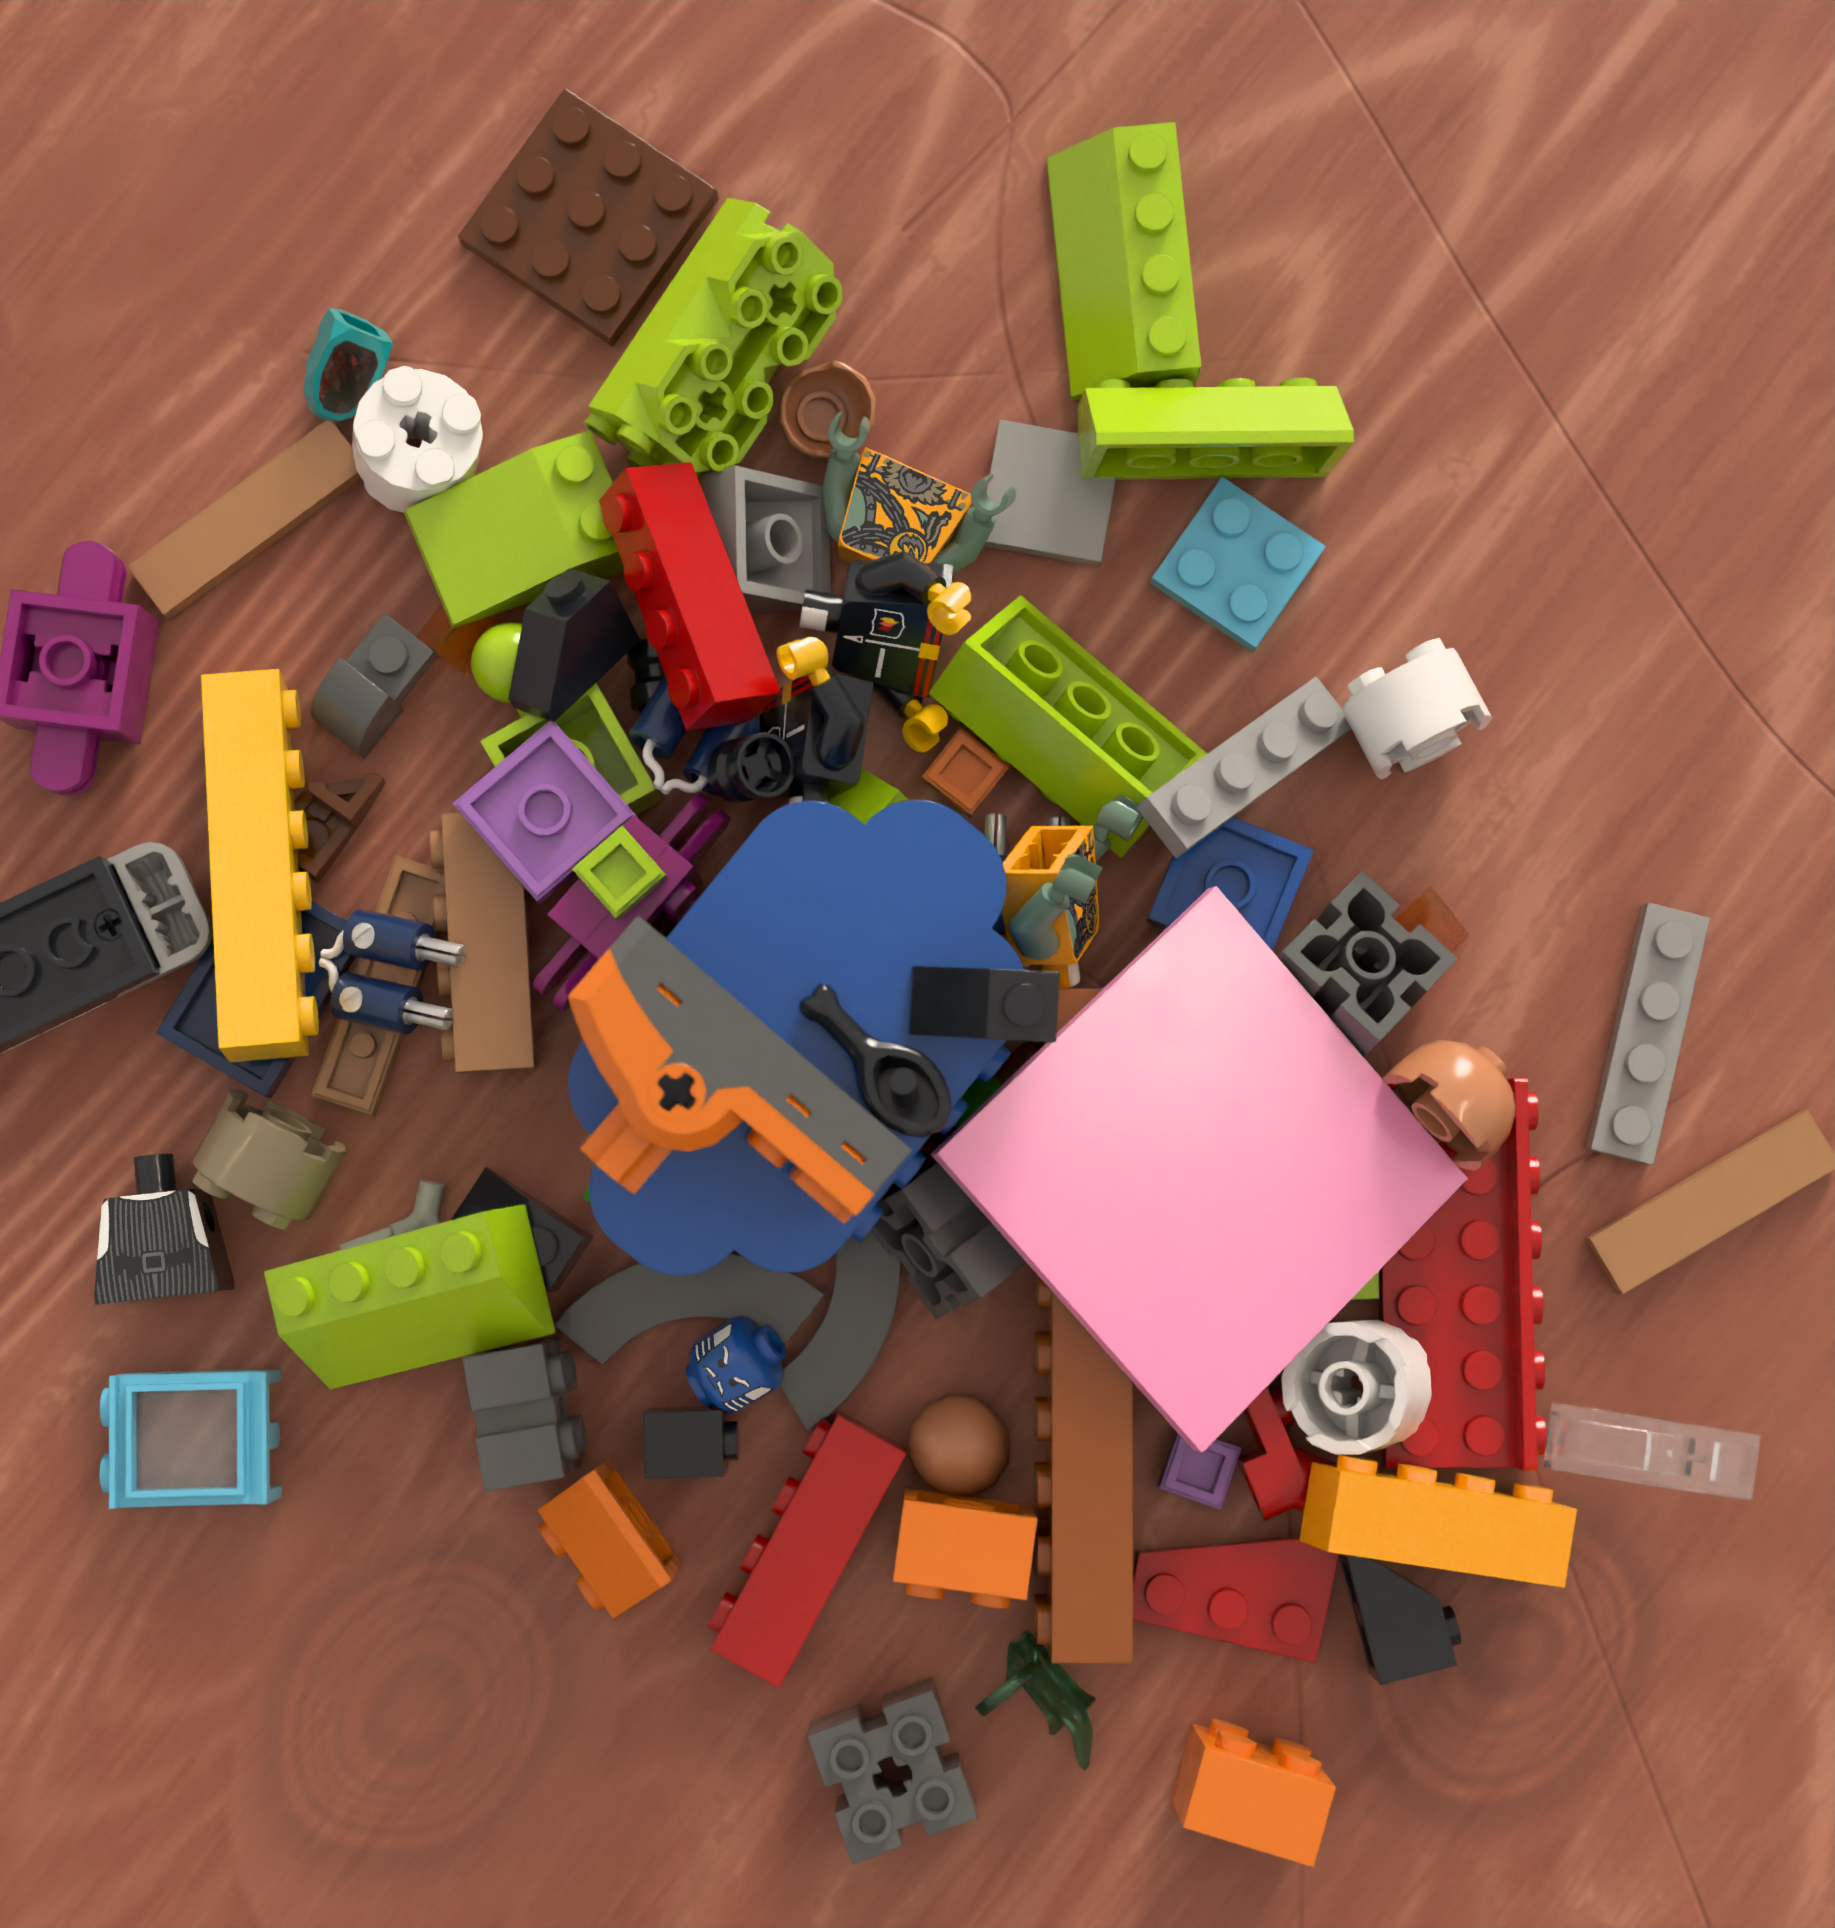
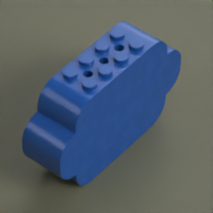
[568,800,1024,1276]

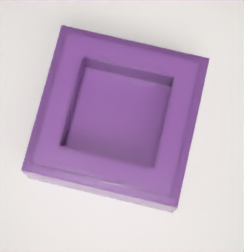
[1158,1432,1241,1510]

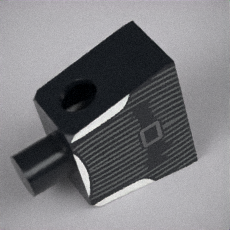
[94,1153,235,1305]

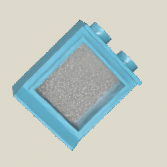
[100,1368,282,1509]

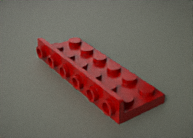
[1379,1078,1547,1471]

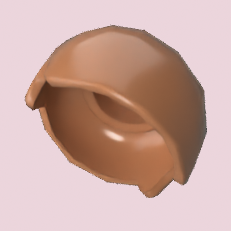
[779,361,876,460]
[908,1395,1009,1496]

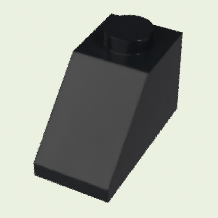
[508,569,640,722]
[909,966,1060,1042]
[450,1167,593,1292]
[1339,1554,1461,1685]

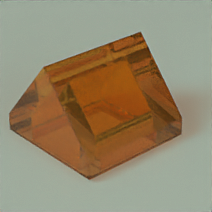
[416,602,501,677]

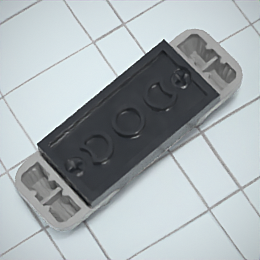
[0,842,212,1054]

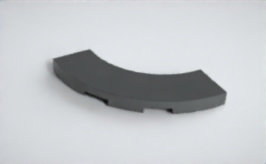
[780,1191,901,1430]
[554,1254,826,1365]

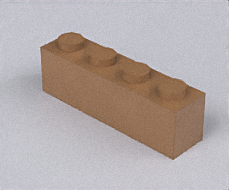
[430,813,536,1073]

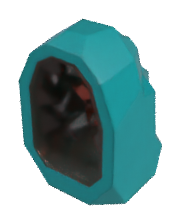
[303,308,393,421]

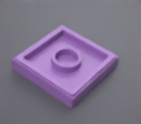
[452,721,638,904]

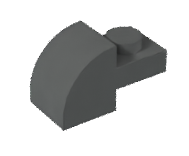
[311,613,439,759]

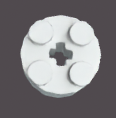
[352,366,483,513]
[1342,638,1493,779]
[1282,1320,1432,1455]

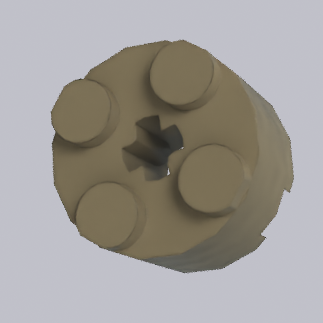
[192,1090,346,1230]

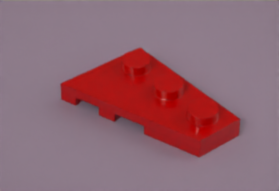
[1133,1537,1340,1663]

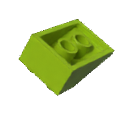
[405,430,624,629]

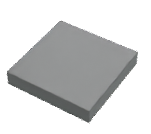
[984,420,1116,567]

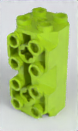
[584,197,842,479]

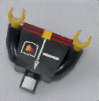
[799,552,971,752]
[754,637,873,804]

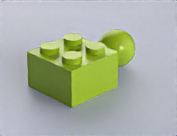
[471,622,663,816]

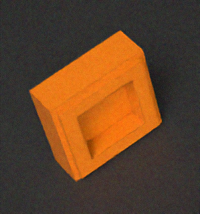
[922,728,1010,818]

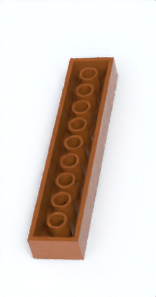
[1033,988,1133,1664]

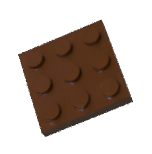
[458,88,719,346]

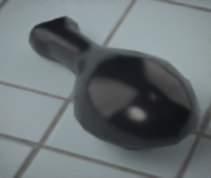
[800,984,952,1138]

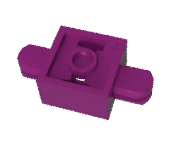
[0,541,159,797]
[533,793,731,1012]

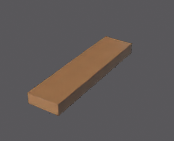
[127,420,362,620]
[311,855,446,1116]
[1584,1110,1835,1294]

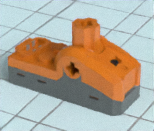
[568,916,912,1224]

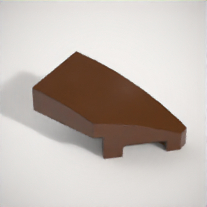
[295,773,385,883]

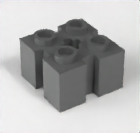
[1278,871,1458,1058]
[871,1161,1026,1319]
[463,1338,588,1492]
[807,1677,978,1865]

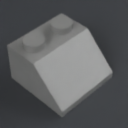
[698,465,831,614]

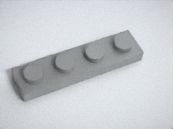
[1136,677,1351,859]
[1585,902,1710,1165]

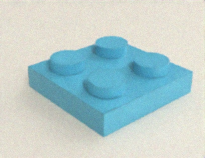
[1150,477,1326,653]

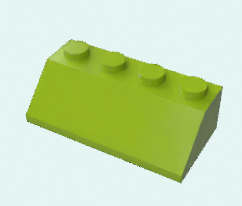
[1046,122,1201,401]
[1077,378,1354,480]
[928,595,1207,858]
[264,1204,556,1390]

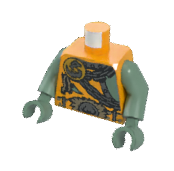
[822,411,1016,576]
[1001,796,1143,988]

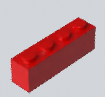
[599,462,781,731]
[707,1411,907,1688]

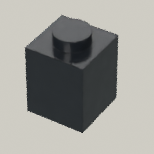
[643,1406,739,1479]

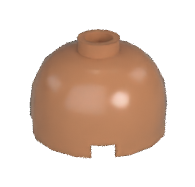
[1382,1040,1515,1171]

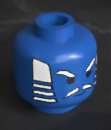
[686,1316,786,1413]

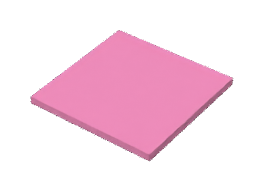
[931,886,1468,1453]

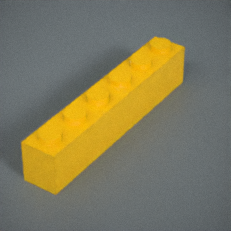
[201,669,319,1063]

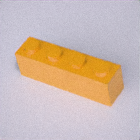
[1299,1454,1577,1588]

